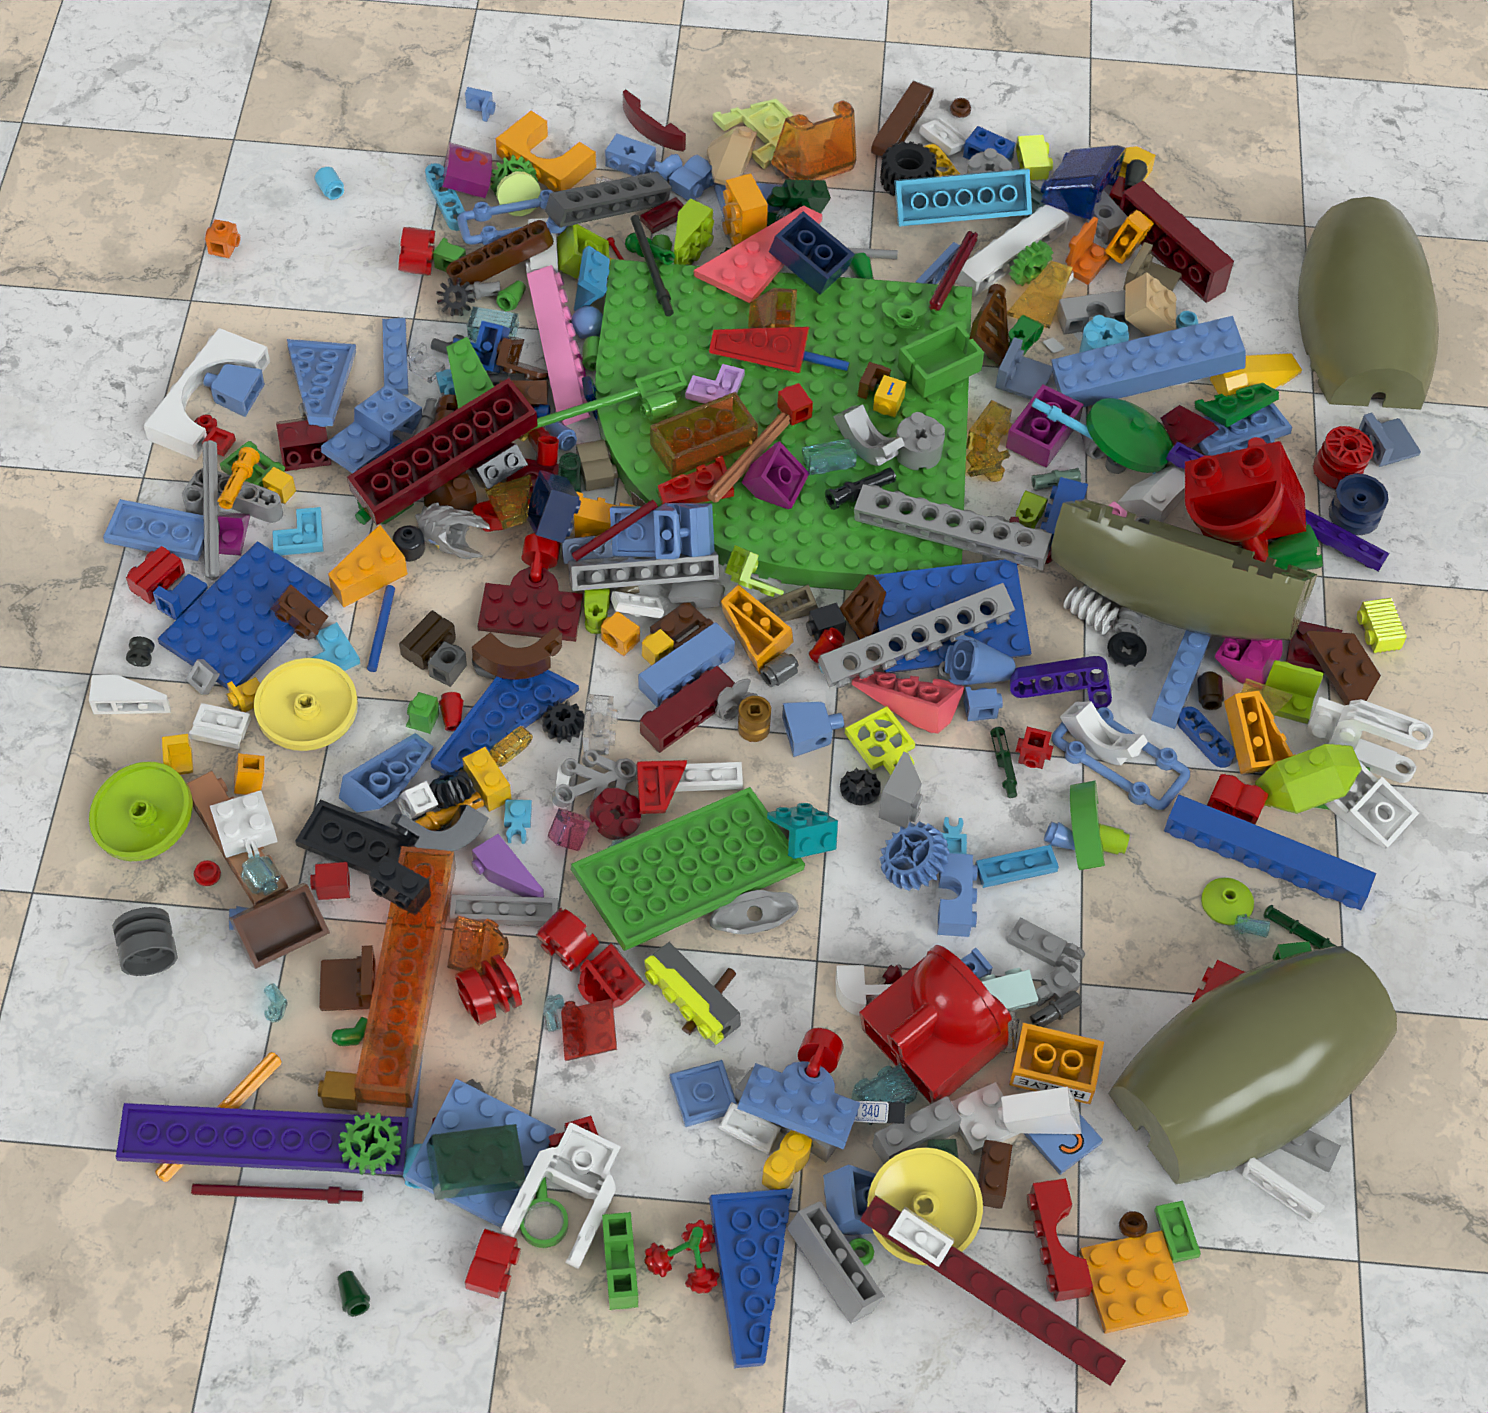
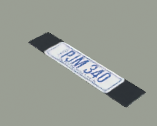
[854,1101,906,1124]

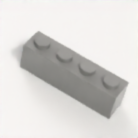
[787,1201,885,1324]

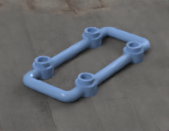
[457,189,568,245]
[1052,707,1190,810]

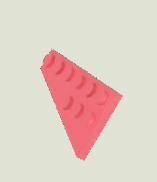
[694,206,823,304]

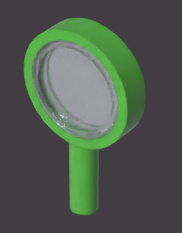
[520,1177,568,1248]

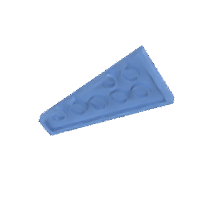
[287,339,356,427]

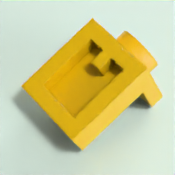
[226,677,260,712]

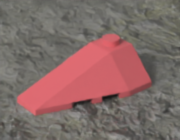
[852,671,964,734]

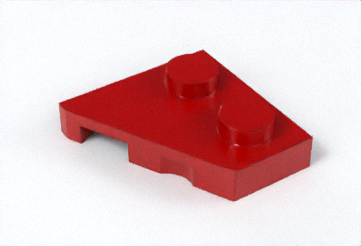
[636,760,687,814]

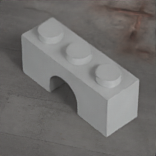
[1056,290,1129,335]
[872,1096,961,1164]

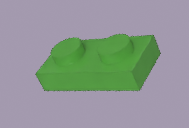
[1154,1200,1201,1263]

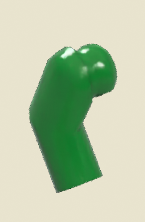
[332,1017,372,1046]

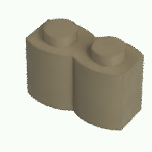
[576,439,618,491]

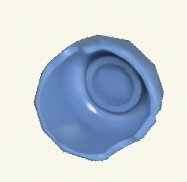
[648,154,682,181]
[570,306,603,339]

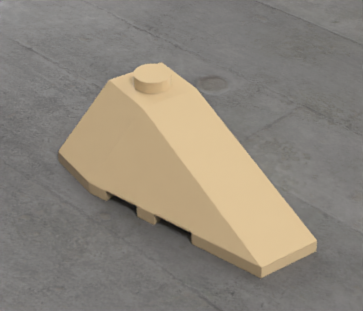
[706,126,757,185]

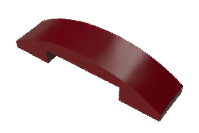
[623,89,686,152]

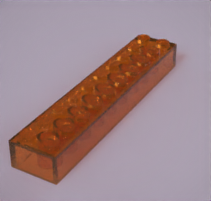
[354,846,456,1108]

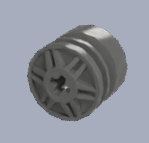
[112,907,178,976]

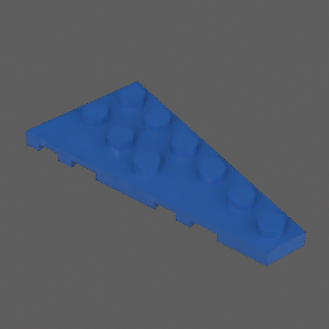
[430,670,579,774]
[709,1189,793,1369]

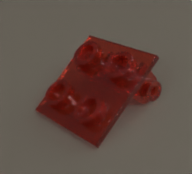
[561,999,617,1061]

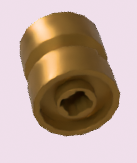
[738,696,771,742]

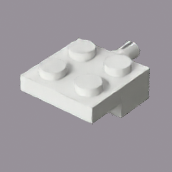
[210,790,278,859]

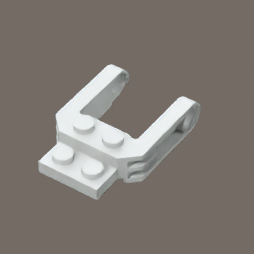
[1306,697,1433,783]
[500,1122,621,1269]

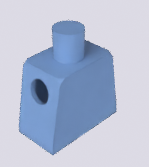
[203,364,265,417]
[782,702,844,757]

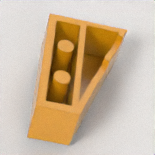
[328,525,407,608]
[721,584,794,675]

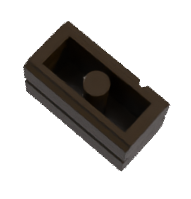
[399,610,456,670]

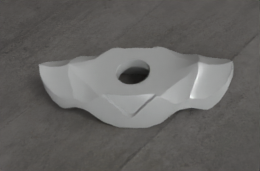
[710,890,799,935]

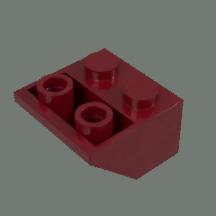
[276,418,332,472]

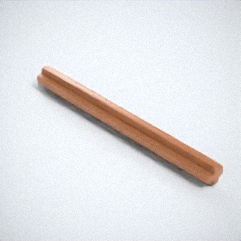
[707,412,791,503]

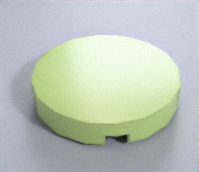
[496,171,541,216]

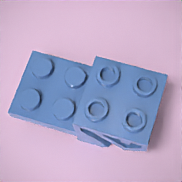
[321,385,422,473]
[610,503,714,559]

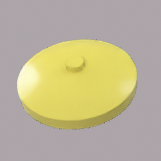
[254,658,358,751]
[867,1148,983,1265]

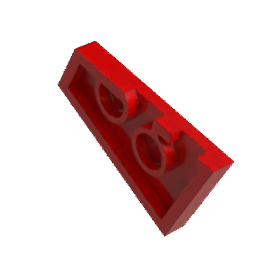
[658,456,734,505]

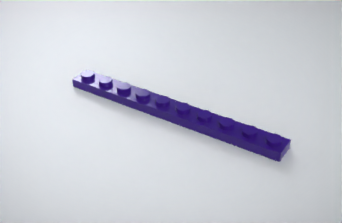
[1166,442,1390,572]

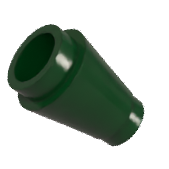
[337,1271,370,1317]

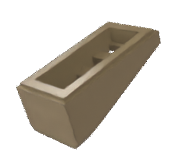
[763,584,818,622]

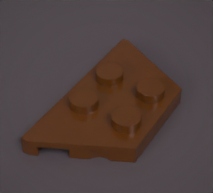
[1302,631,1381,705]

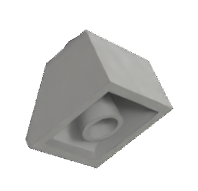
[878,752,923,828]

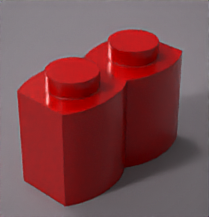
[1207,774,1269,824]
[465,1229,521,1299]

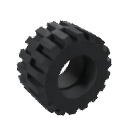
[880,141,937,196]

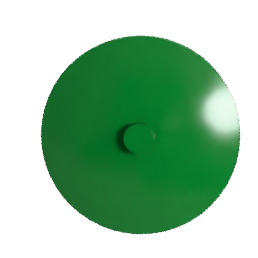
[1086,398,1173,473]

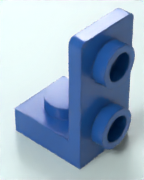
[153,574,208,620]

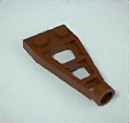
[969,284,1009,367]

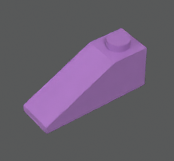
[471,834,544,898]

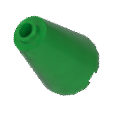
[1268,522,1323,570]

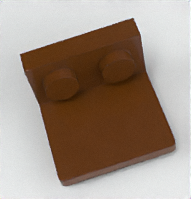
[319,945,376,1011]

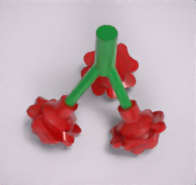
[644,1219,720,1294]

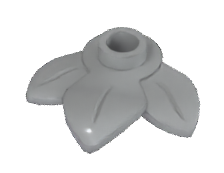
[715,679,758,721]

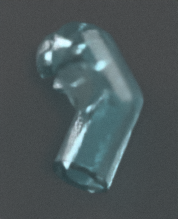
[264,984,288,1023]
[543,994,564,1032]

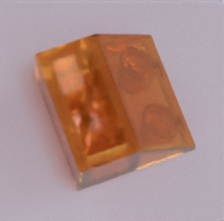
[748,288,797,328]

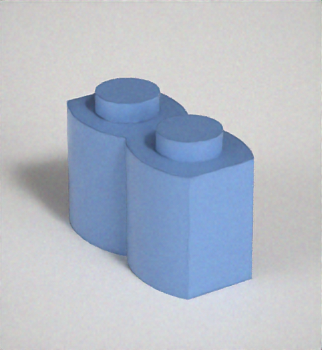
[669,155,715,200]

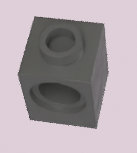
[428,641,467,687]

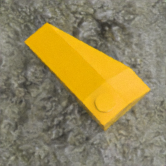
[1210,353,1302,396]

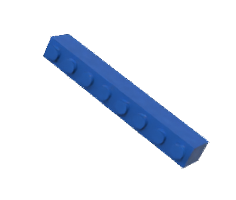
[1164,794,1376,910]

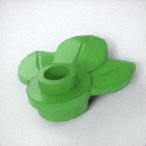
[882,292,927,328]

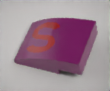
[442,142,492,198]

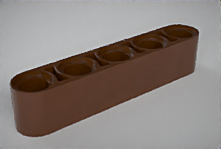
[871,81,934,157]
[446,220,554,286]

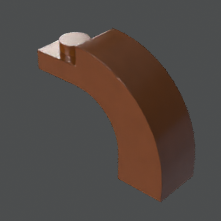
[472,628,562,680]

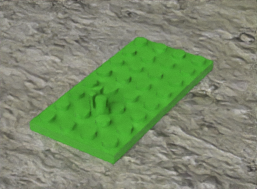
[570,787,805,951]

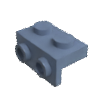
[562,535,613,564]

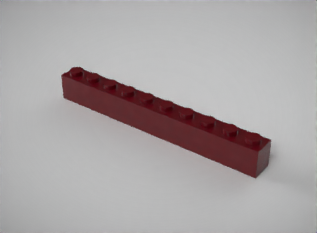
[860,1195,1126,1386]

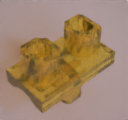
[966,444,1011,482]

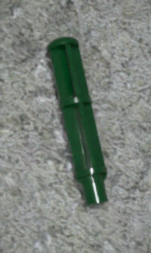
[990,727,1017,798]
[1263,905,1336,949]

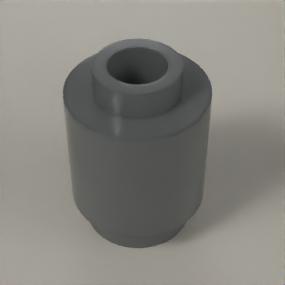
[760,652,799,687]

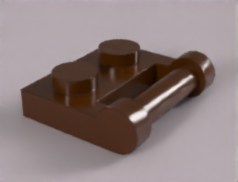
[650,602,714,650]

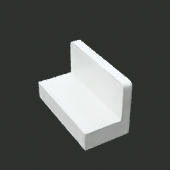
[888,1207,954,1267]

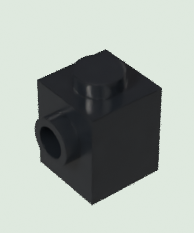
[806,602,846,642]

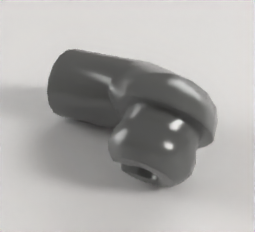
[430,335,465,355]

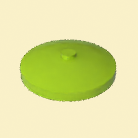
[89,762,193,861]

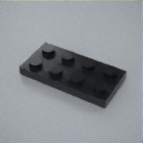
[295,799,412,875]

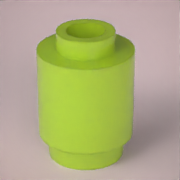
[1099,823,1130,855]

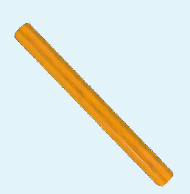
[155,1052,282,1182]

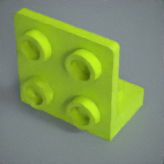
[725,545,784,597]
[1262,660,1323,724]

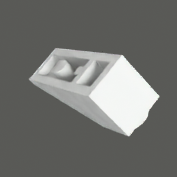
[89,673,171,714]

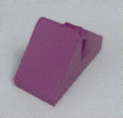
[218,512,250,556]

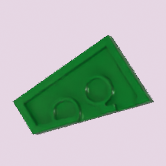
[1195,383,1279,427]

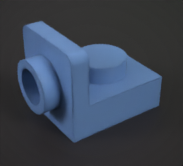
[465,87,496,122]

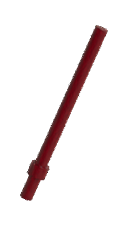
[191,1183,364,1204]

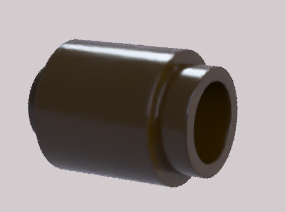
[1197,671,1224,710]

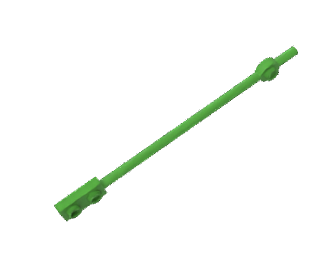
[532,365,687,430]

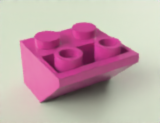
[1215,638,1282,690]

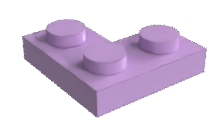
[685,364,745,410]

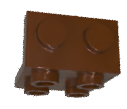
[496,337,549,380]

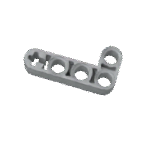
[182,468,283,523]

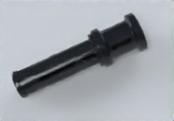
[825,467,896,510]

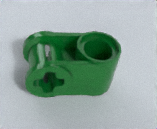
[1008,315,1044,356]

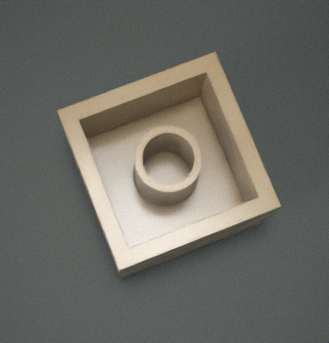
[1125,272,1177,336]

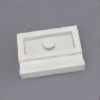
[918,118,968,156]
[189,703,251,749]

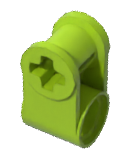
[1015,490,1048,529]
[584,588,610,634]

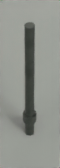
[630,215,674,316]

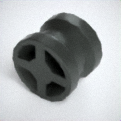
[126,636,155,667]

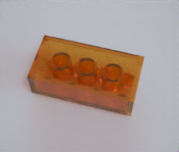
[650,392,758,478]

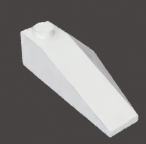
[1118,464,1185,522]

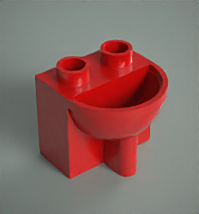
[1185,441,1306,562]
[859,945,1012,1104]

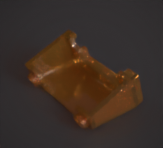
[771,100,857,180]

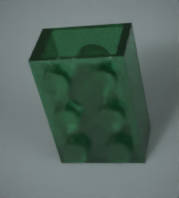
[426,1124,526,1200]

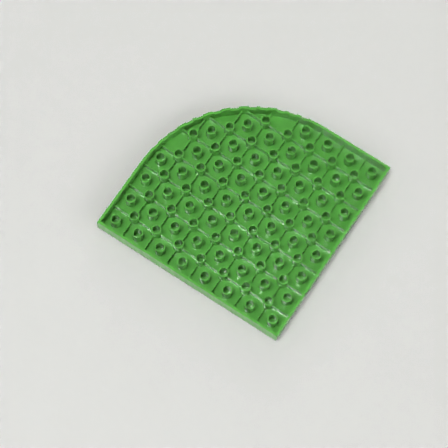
[595,259,972,591]

